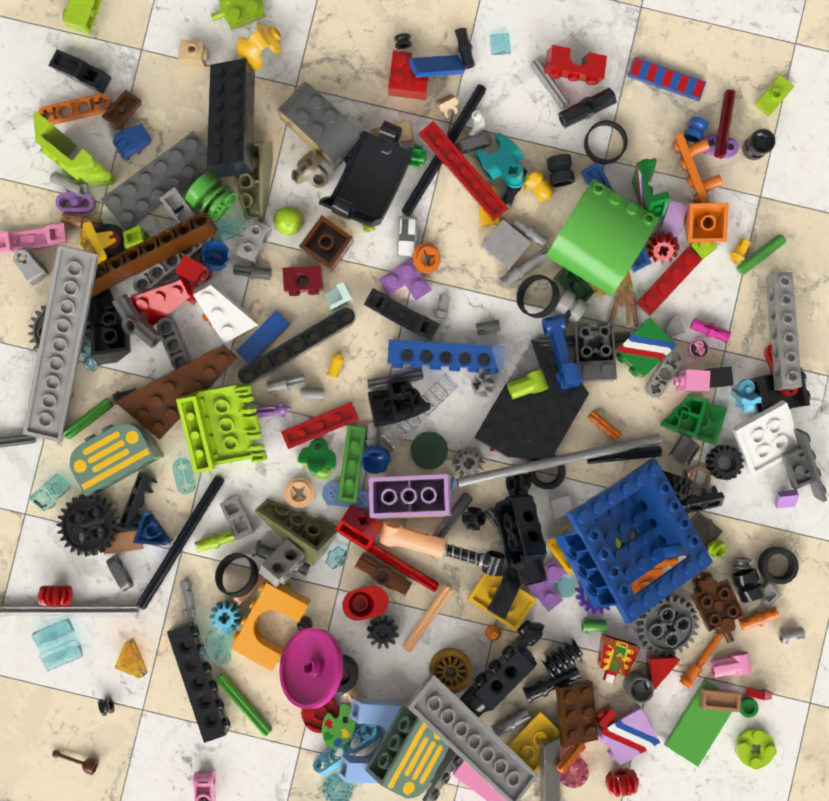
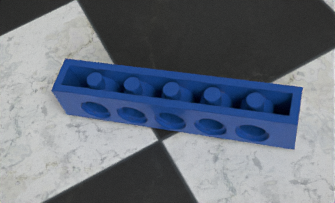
[388,340,505,374]

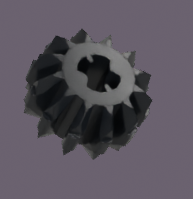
[367,615,399,649]

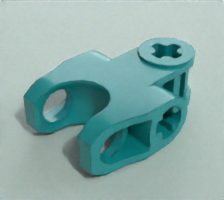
[474,133,525,188]

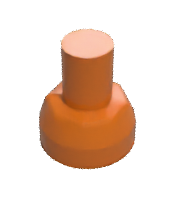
[485,625,501,641]

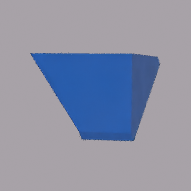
[133,510,172,546]

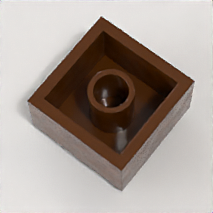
[299,215,354,272]

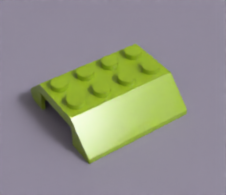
[33,111,116,187]
[176,383,268,474]

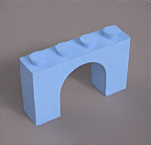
[338,698,402,784]

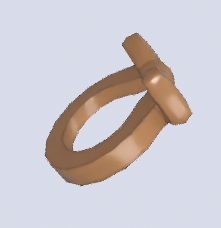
[684,466,711,489]

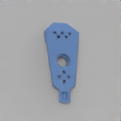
[322,481,369,508]

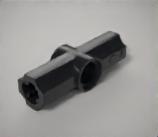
[558,87,617,129]

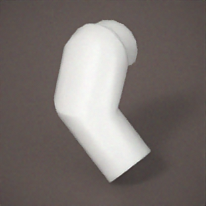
[468,110,486,138]

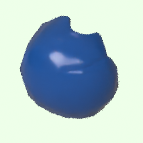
[200,240,230,271]
[361,445,391,474]

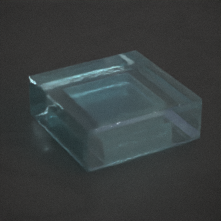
[490,33,511,56]

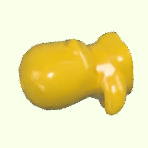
[524,170,553,202]

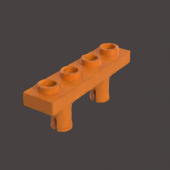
[673,132,723,203]

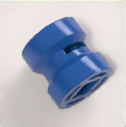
[684,117,709,143]

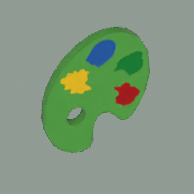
[322,703,356,749]

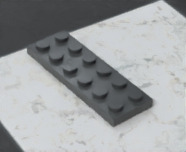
[101,131,209,230]

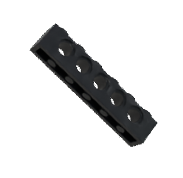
[167,621,231,743]

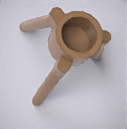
[609,290,638,327]

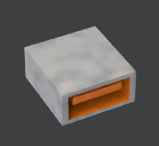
[481,220,531,271]

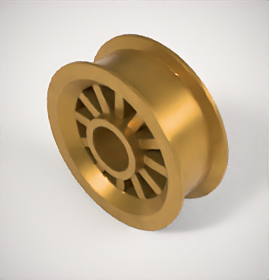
[429,648,472,694]

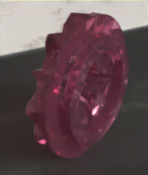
[560,757,589,788]

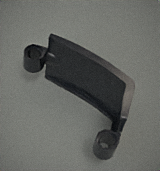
[318,120,414,227]

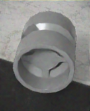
[554,289,589,324]

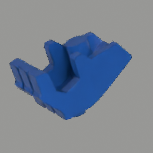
[113,124,152,161]

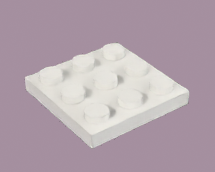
[732,400,798,476]

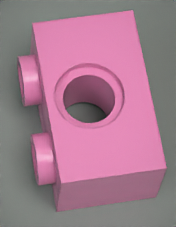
[673,369,710,392]

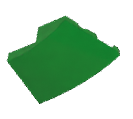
[660,394,727,445]

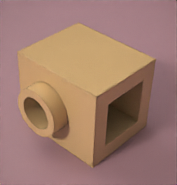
[178,40,209,67]

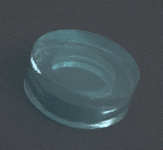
[556,578,576,598]

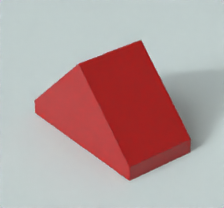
[646,654,680,690]

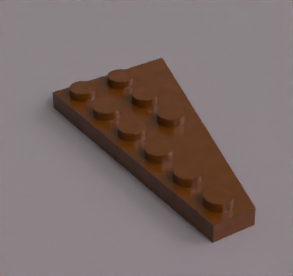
[115,344,237,440]

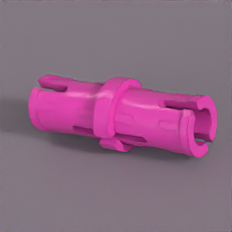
[690,318,731,343]

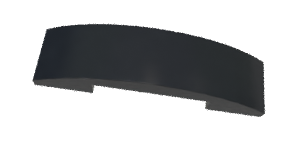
[364,288,440,341]

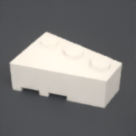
[193,280,258,343]

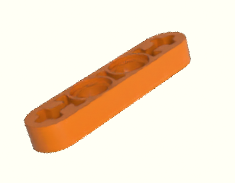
[38,93,113,125]

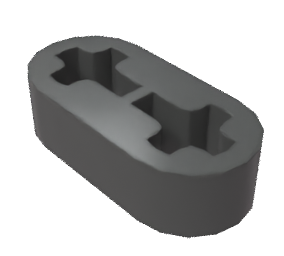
[455,134,492,154]
[106,555,134,592]

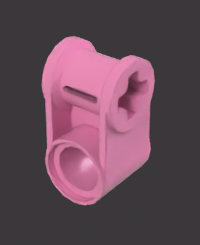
[193,771,216,801]

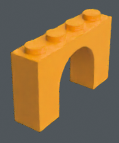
[231,581,311,671]

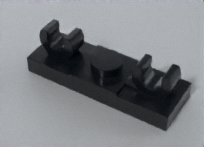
[119,471,157,531]
[676,486,725,514]

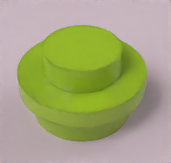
[708,539,726,558]

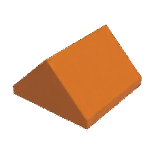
[683,202,729,243]

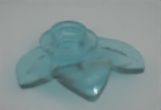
[199,630,234,667]

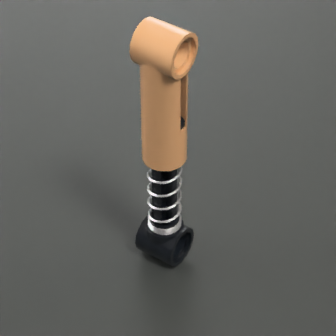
[380,521,505,577]

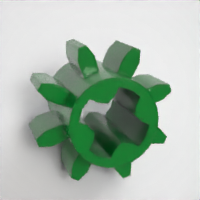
[408,144,427,169]

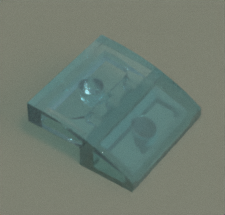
[31,618,83,671]

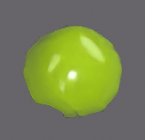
[274,206,304,236]

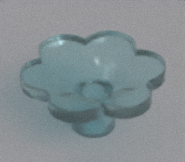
[325,546,347,569]

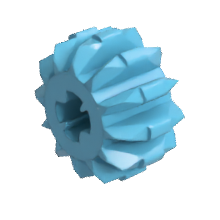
[209,600,243,634]

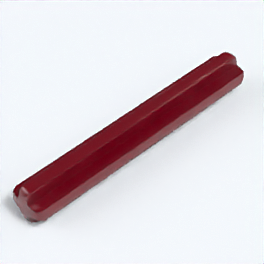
[714,89,736,159]

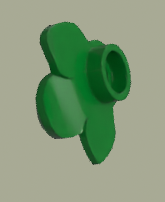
[298,438,336,476]

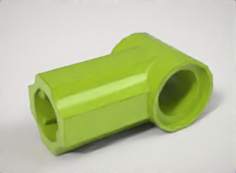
[507,369,549,400]

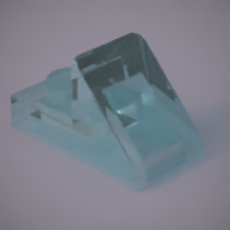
[28,473,71,511]

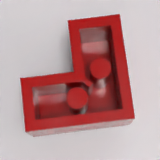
[388,50,428,100]
[175,255,212,305]

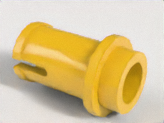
[729,238,751,264]
[326,353,345,378]

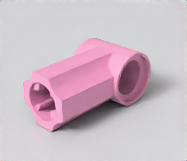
[710,651,752,678]

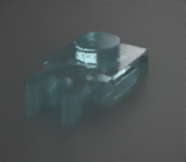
[215,213,249,242]

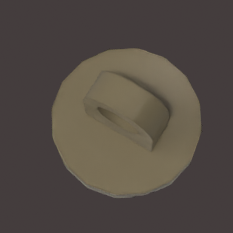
[291,150,328,188]

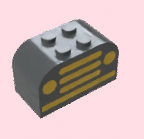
[277,82,360,170]

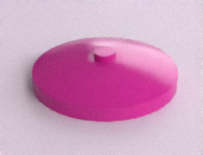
[279,628,343,709]

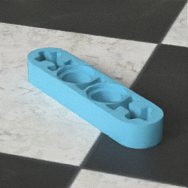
[313,724,381,775]

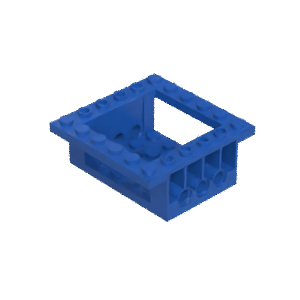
[555,458,713,624]

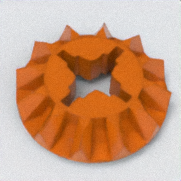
[411,243,441,274]

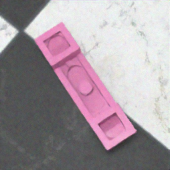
[0,223,67,254]

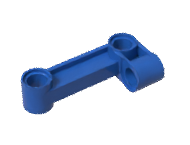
[542,314,583,390]

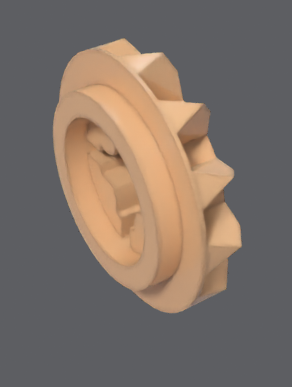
[284,477,315,508]

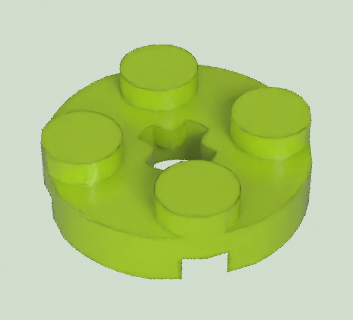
[735,728,777,770]

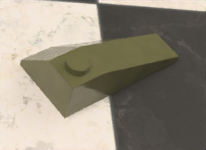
[233,141,273,221]
[255,499,338,566]

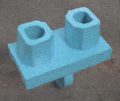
[731,379,761,413]

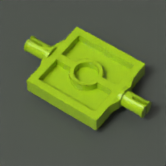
[210,0,267,30]

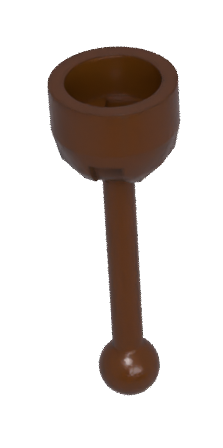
[52,750,99,775]

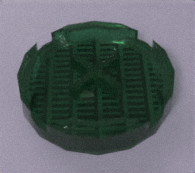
[410,431,448,470]

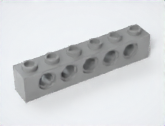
[766,272,802,390]

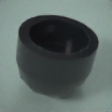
[297,616,313,631]

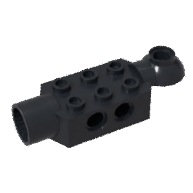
[494,473,548,586]
[459,620,545,718]

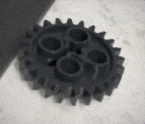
[56,494,120,557]

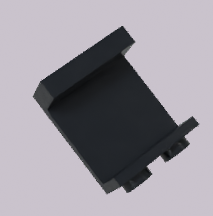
[751,368,811,414]

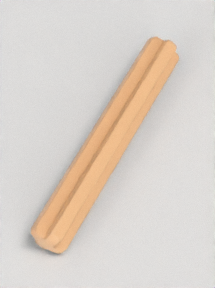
[403,585,453,652]

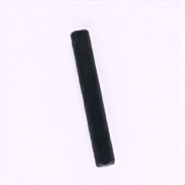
[586,446,662,464]

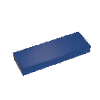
[408,55,466,78]
[236,311,291,364]

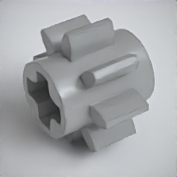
[471,372,495,397]

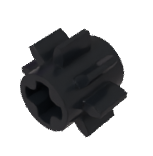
[462,507,486,530]

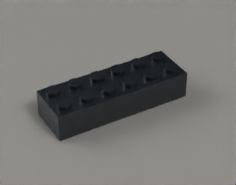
[207,58,255,178]

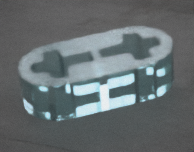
[172,458,196,494]

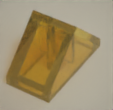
[114,637,148,679]

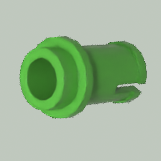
[581,618,607,633]

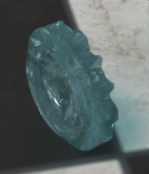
[322,773,353,801]

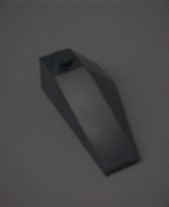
[89,288,131,365]

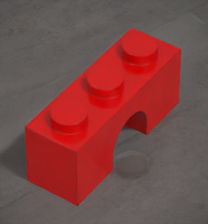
[544,45,607,85]

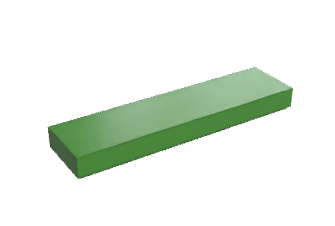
[337,425,367,503]

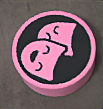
[688,339,709,359]

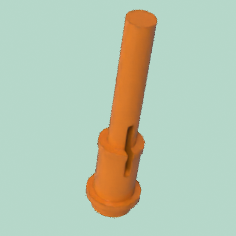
[679,633,723,689]

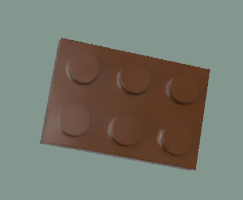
[556,680,598,747]

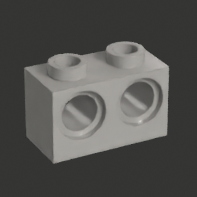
[159,187,196,224]
[236,219,272,265]
[259,539,305,588]

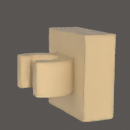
[434,94,459,118]

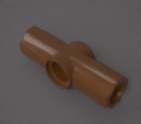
[354,553,412,597]

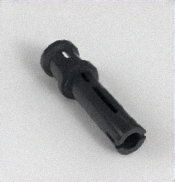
[522,666,581,704]

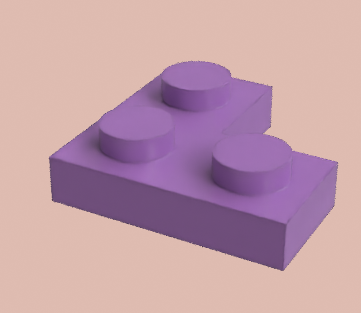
[379,259,432,301]
[528,557,566,612]

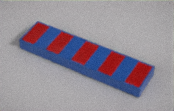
[628,57,706,101]

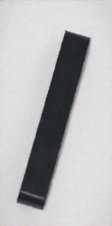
[238,308,356,385]

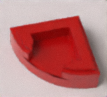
[746,688,773,701]

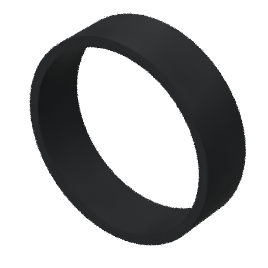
[584,120,628,165]
[516,274,560,318]
[215,553,258,597]

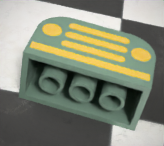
[70,423,164,496]
[365,700,449,799]

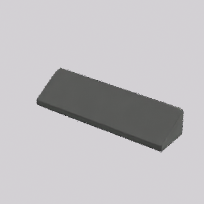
[540,737,560,801]

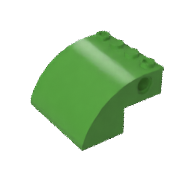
[546,179,660,296]

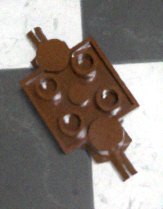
[691,571,745,643]

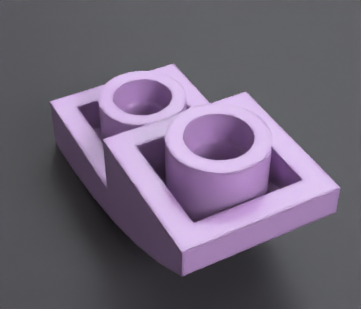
[658,199,688,238]

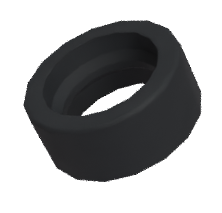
[528,455,566,490]
[758,547,799,584]

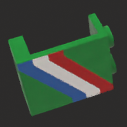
[632,158,670,218]
[615,318,677,378]

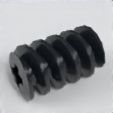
[541,638,583,679]

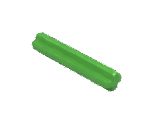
[736,234,786,275]
[63,398,113,439]

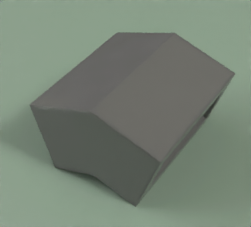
[669,435,701,467]

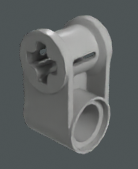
[13,248,49,285]

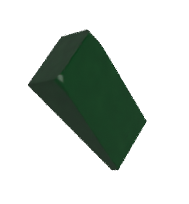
[553,267,595,302]

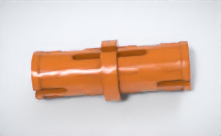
[738,606,780,631]

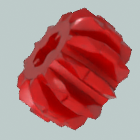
[646,230,680,264]
[38,585,73,606]
[605,768,640,797]

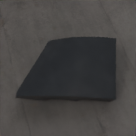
[368,378,431,427]

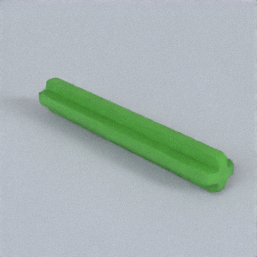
[216,673,272,736]

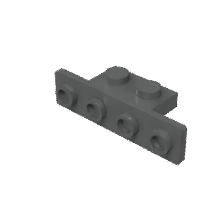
[781,428,827,502]
[422,747,461,801]

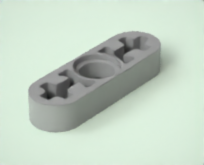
[645,348,685,398]

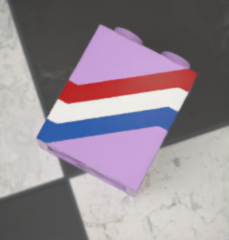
[597,703,661,765]

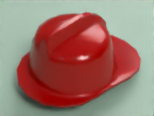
[342,586,389,621]

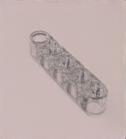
[379,373,458,452]

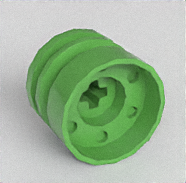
[185,171,237,223]

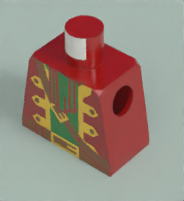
[597,633,640,683]

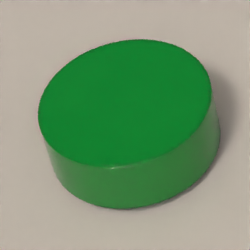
[740,697,759,718]

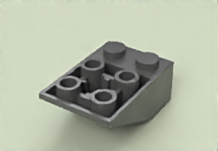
[574,321,617,383]

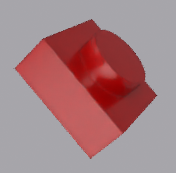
[596,704,617,729]

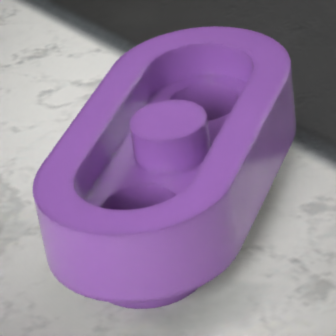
[702,134,739,159]
[55,193,96,213]

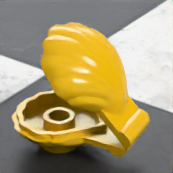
[235,23,282,70]

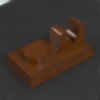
[102,90,142,130]

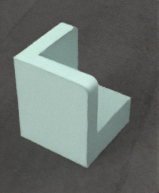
[325,282,353,311]

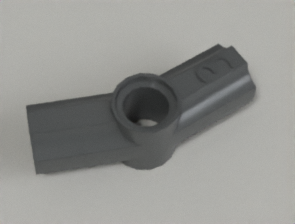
[112,294,163,348]

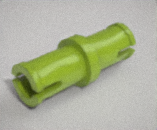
[194,529,236,553]

